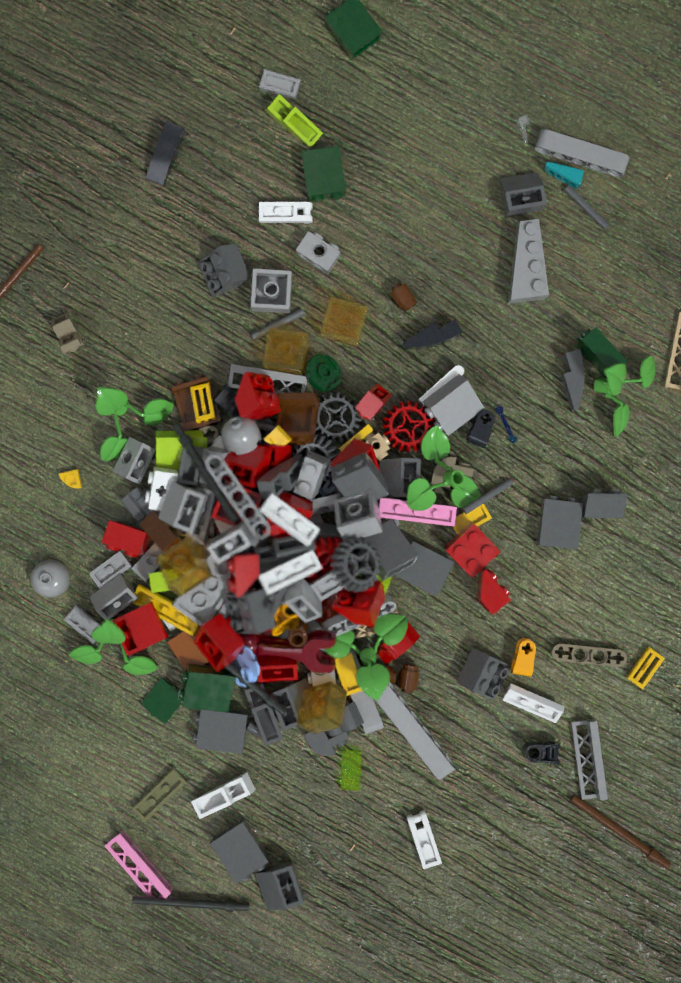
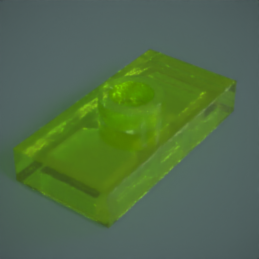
[341,750,362,791]

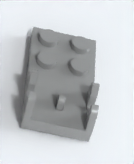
[172,553,231,626]

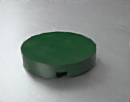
[305,354,341,392]

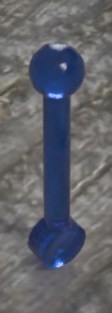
[496,406,517,443]

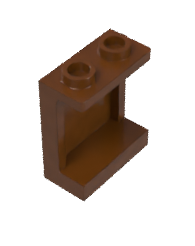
[171,375,222,431]
[276,392,320,445]

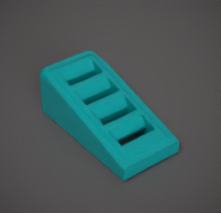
[543,162,584,189]

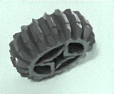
[315,392,362,444]
[291,434,341,485]
[330,537,382,592]

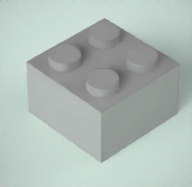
[251,269,293,313]
[334,489,383,540]

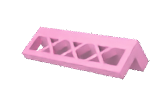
[377,498,457,526]
[105,830,173,898]

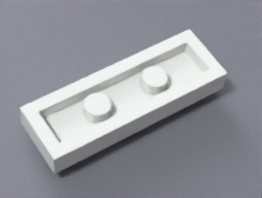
[259,494,320,546]
[258,550,322,596]
[503,684,564,723]

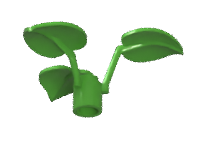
[594,355,656,437]
[96,387,174,461]
[407,425,481,511]
[325,614,408,701]
[68,618,159,675]

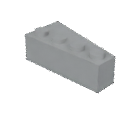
[508,219,549,304]

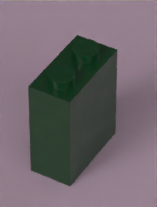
[325,0,382,61]
[301,146,346,203]
[575,327,628,378]
[178,664,236,712]

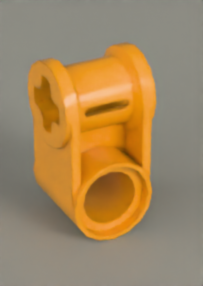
[271,604,301,636]
[511,638,536,677]

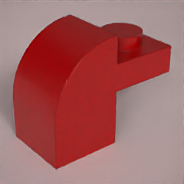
[376,622,421,665]

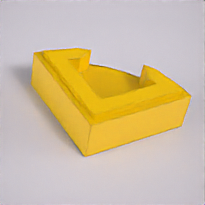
[264,425,292,445]
[59,469,82,489]

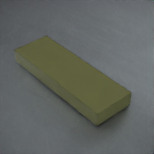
[131,767,187,823]

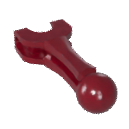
[240,629,336,673]

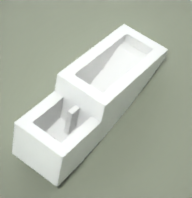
[191,772,256,819]

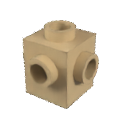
[364,433,390,461]

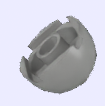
[221,416,262,455]
[30,559,70,598]

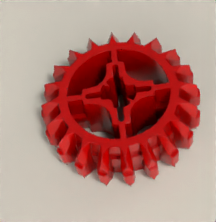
[382,401,434,453]
[307,535,353,582]

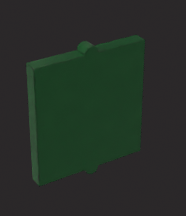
[140,678,181,724]

